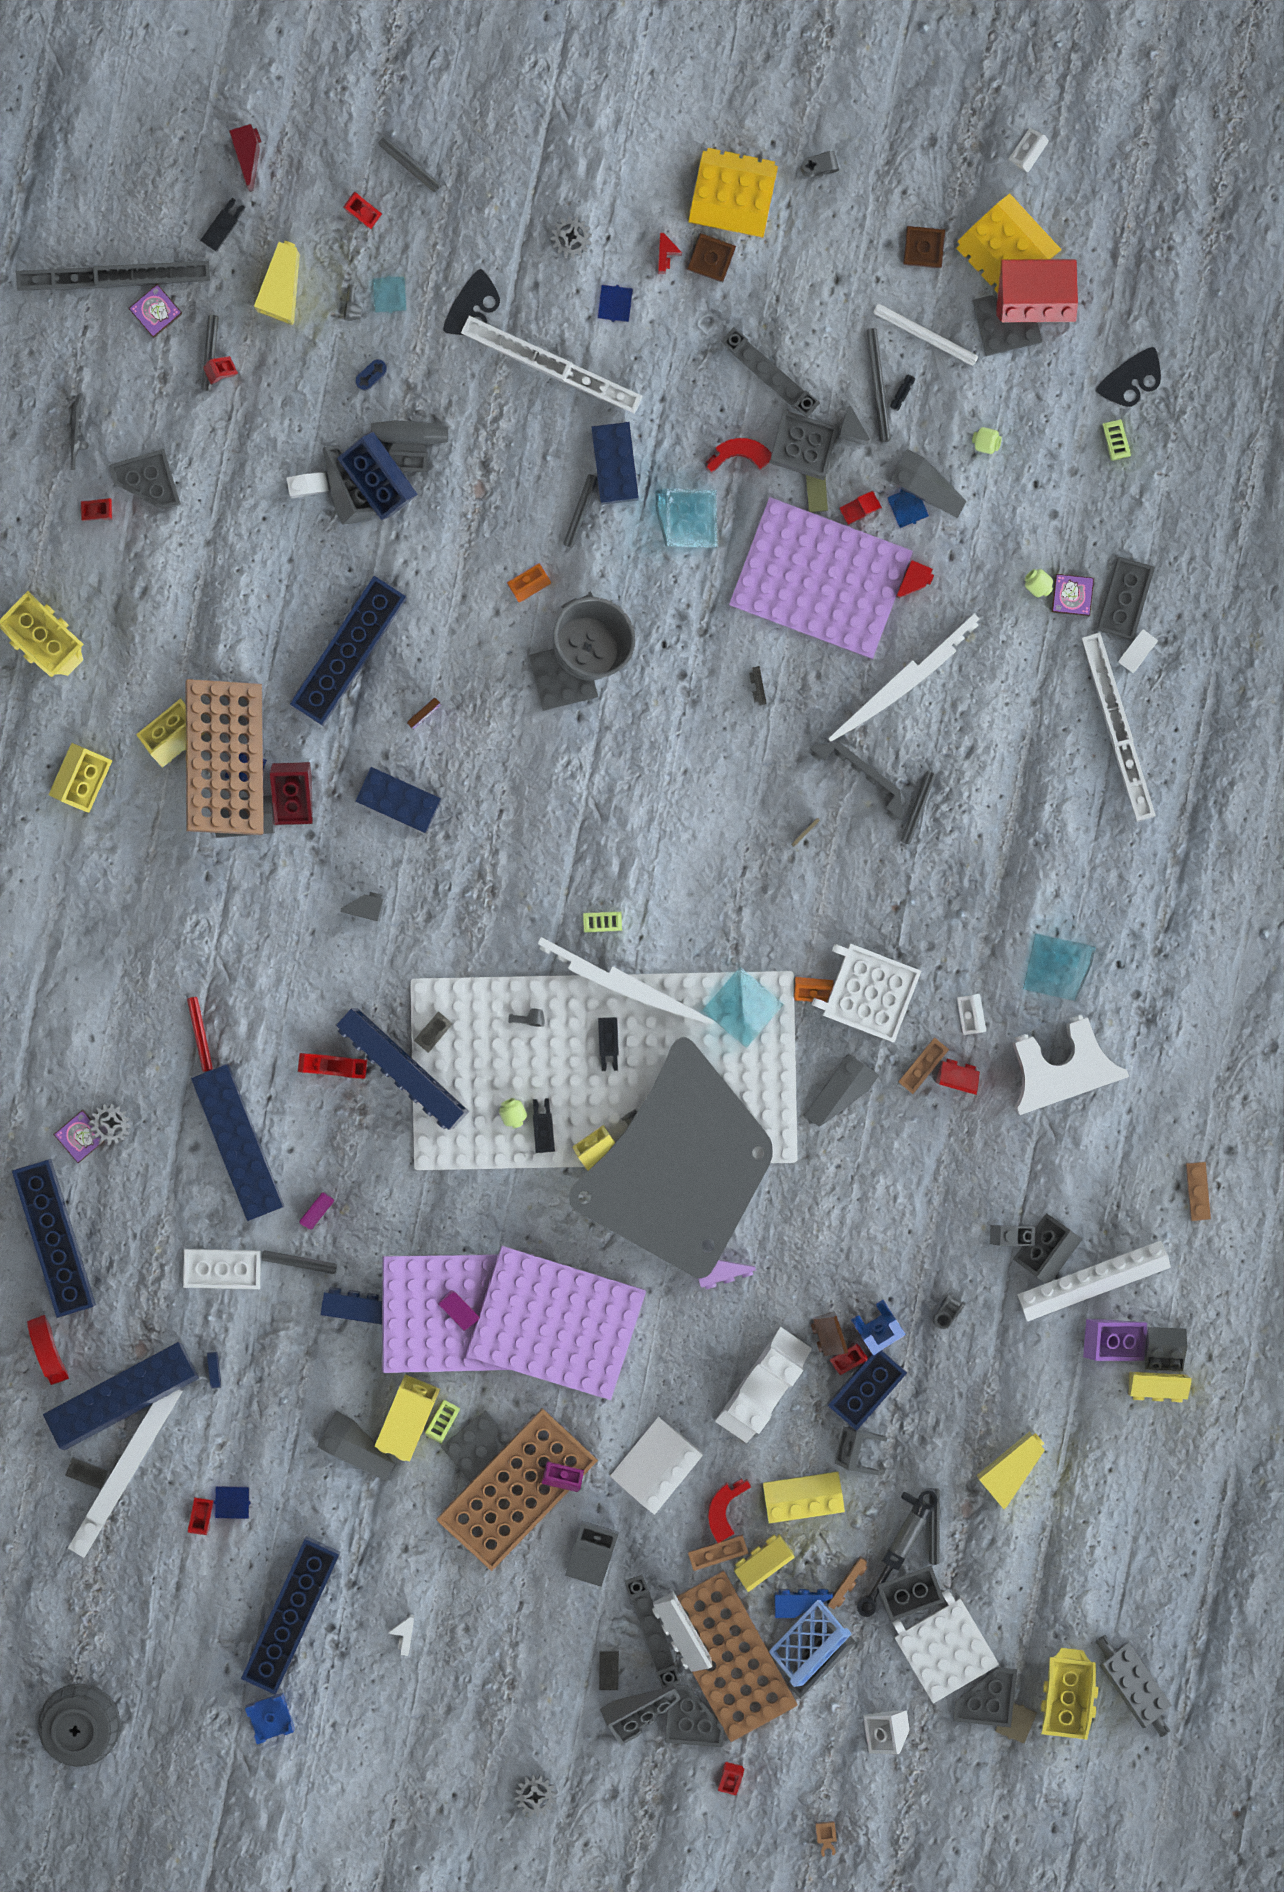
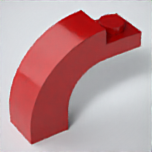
[706,438,772,474]
[297,1053,367,1079]
[27,1315,69,1385]
[708,1478,751,1543]

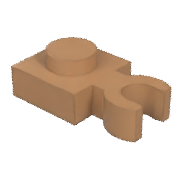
[815,1821,837,1857]

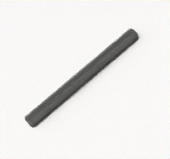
[866,328,891,442]

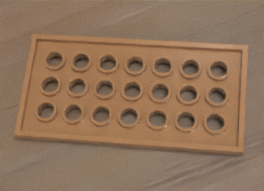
[185,679,263,835]
[436,1408,598,1571]
[676,1570,798,1742]

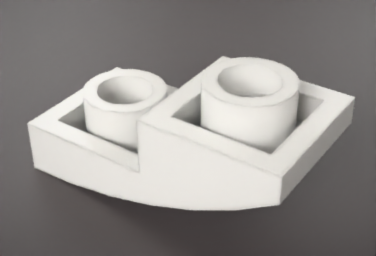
[1118,629,1158,673]

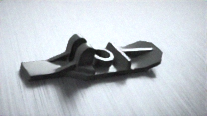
[70,393,89,470]

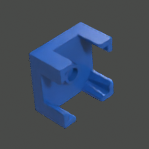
[851,1300,906,1355]
[245,1693,295,1745]

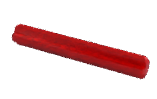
[187,996,213,1072]

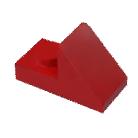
[343,192,382,229]
[658,233,682,274]
[203,356,238,384]
[839,491,882,525]
[81,498,112,521]
[830,1343,868,1375]
[188,1497,213,1535]
[718,1762,745,1795]

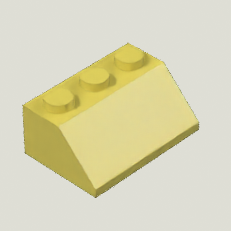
[136,698,204,768]
[48,743,112,813]
[1128,1371,1191,1402]
[734,1534,795,1592]

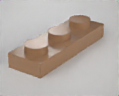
[898,1037,949,1094]
[1186,1162,1211,1221]
[688,1534,749,1571]
[827,1556,867,1610]

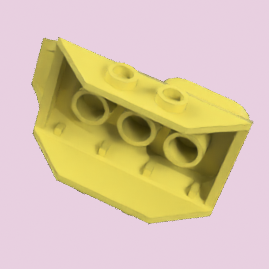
[0,591,84,677]
[1041,1648,1098,1740]

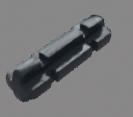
[890,374,915,411]

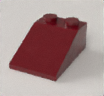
[229,124,262,192]
[270,762,313,825]

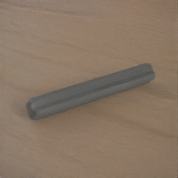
[378,137,441,192]
[201,315,219,391]
[564,474,598,548]
[901,771,936,844]
[261,1250,337,1274]
[929,1488,940,1565]

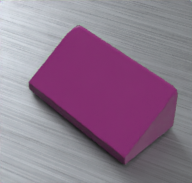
[299,1192,334,1229]
[438,1290,480,1331]
[542,1461,584,1492]

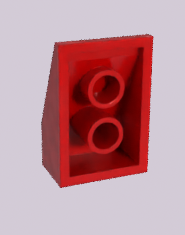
[936,1058,980,1095]

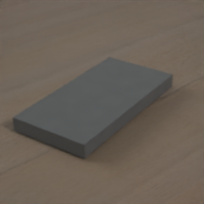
[1097,556,1155,641]

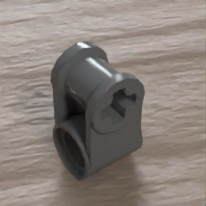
[801,151,839,178]
[933,1292,966,1329]

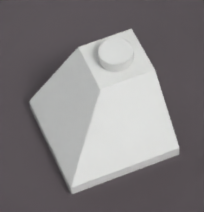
[863,1711,909,1754]

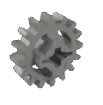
[550,216,592,259]
[88,1104,131,1146]
[515,1774,556,1817]

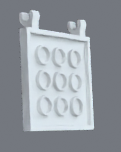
[811,944,921,1042]
[892,1589,999,1704]

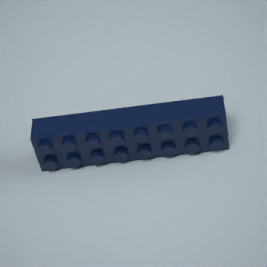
[290,576,407,726]
[336,1008,470,1130]
[191,1064,285,1221]
[12,1159,96,1318]
[43,1342,199,1451]
[241,1536,341,1695]

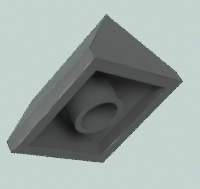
[839,406,870,445]

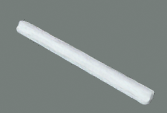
[873,304,978,366]

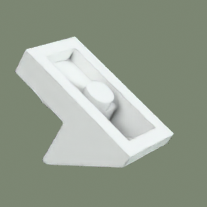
[388,1615,415,1656]

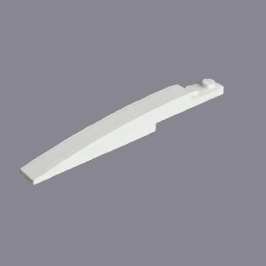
[461,316,642,414]
[828,613,979,742]
[1082,633,1156,822]
[538,937,714,1024]
[68,1389,183,1558]

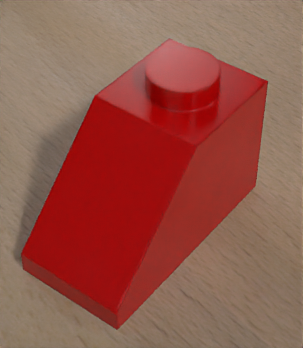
[896,560,934,598]

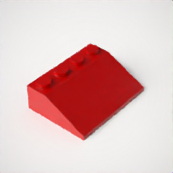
[996,259,1078,322]

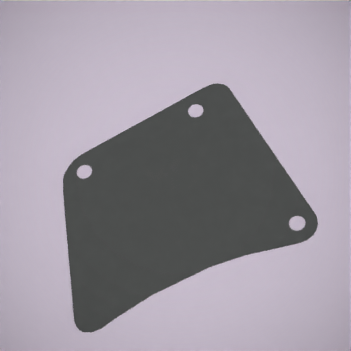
[569,1037,773,1278]

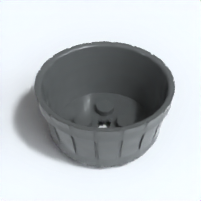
[553,597,635,681]
[38,1683,121,1767]

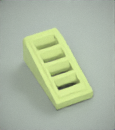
[1102,419,1131,461]
[583,912,622,932]
[425,1400,460,1444]

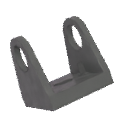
[835,1426,888,1475]

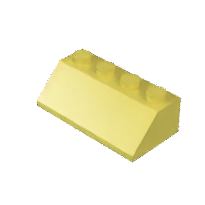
[763,1472,845,1523]

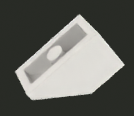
[287,472,329,499]

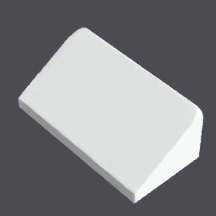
[1009,128,1048,172]
[957,994,986,1035]

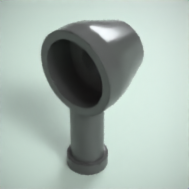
[344,284,362,321]
[508,1008,545,1027]

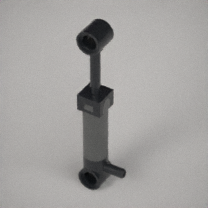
[857,1488,939,1617]

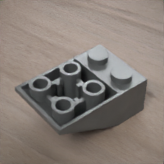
[565,1520,619,1587]

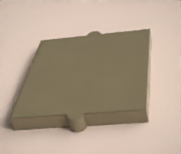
[791,818,820,847]
[995,1703,1037,1743]

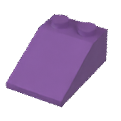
[1083,1319,1147,1361]

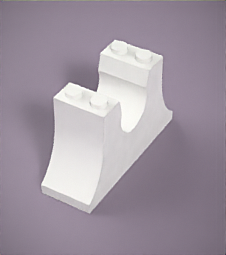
[1012,1015,1129,1115]
[715,1326,812,1443]

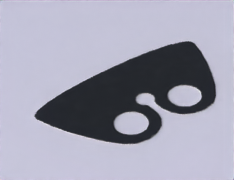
[443,269,500,335]
[1096,347,1161,407]

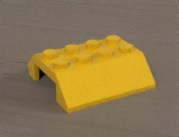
[689,148,778,238]
[956,194,1062,293]

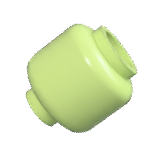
[972,427,1002,454]
[1024,569,1053,597]
[499,1098,527,1128]

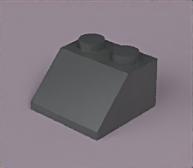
[340,892,386,922]

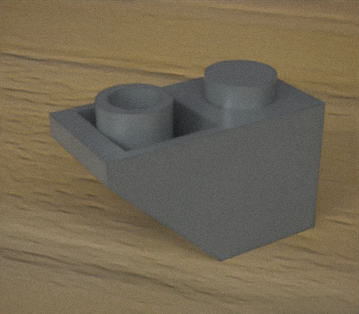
[990,1225,1035,1246]

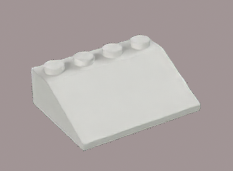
[610,1417,703,1515]
[652,1591,712,1672]

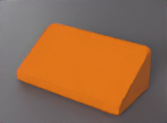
[507,563,551,602]
[794,977,834,1002]

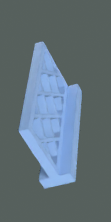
[769,1600,852,1687]

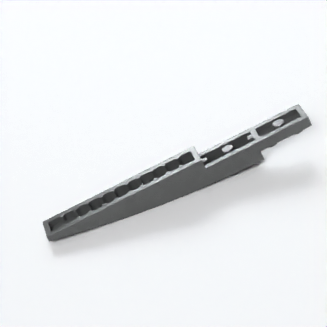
[16,261,210,291]

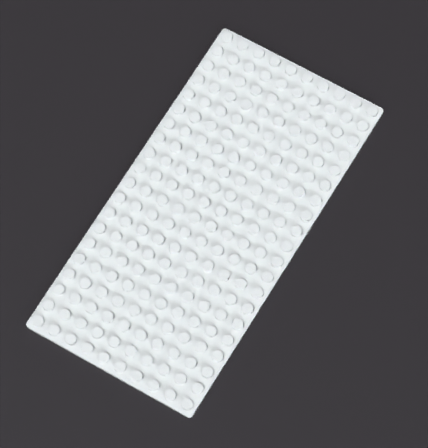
[411,971,797,1170]

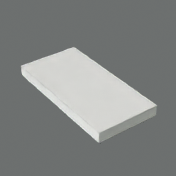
[183,1249,261,1289]

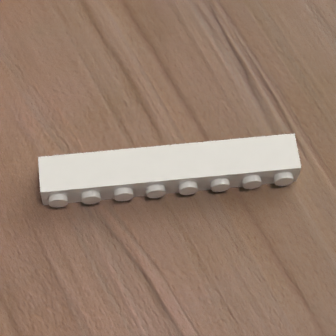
[1017,1241,1171,1321]

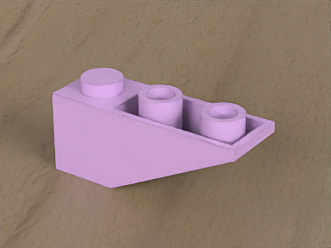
[698,1260,756,1289]

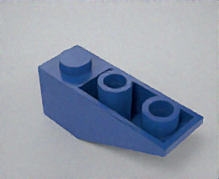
[775,1589,833,1618]

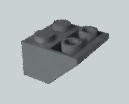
[1145,1327,1188,1371]

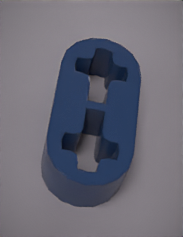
[356,359,387,391]
[207,1352,221,1389]

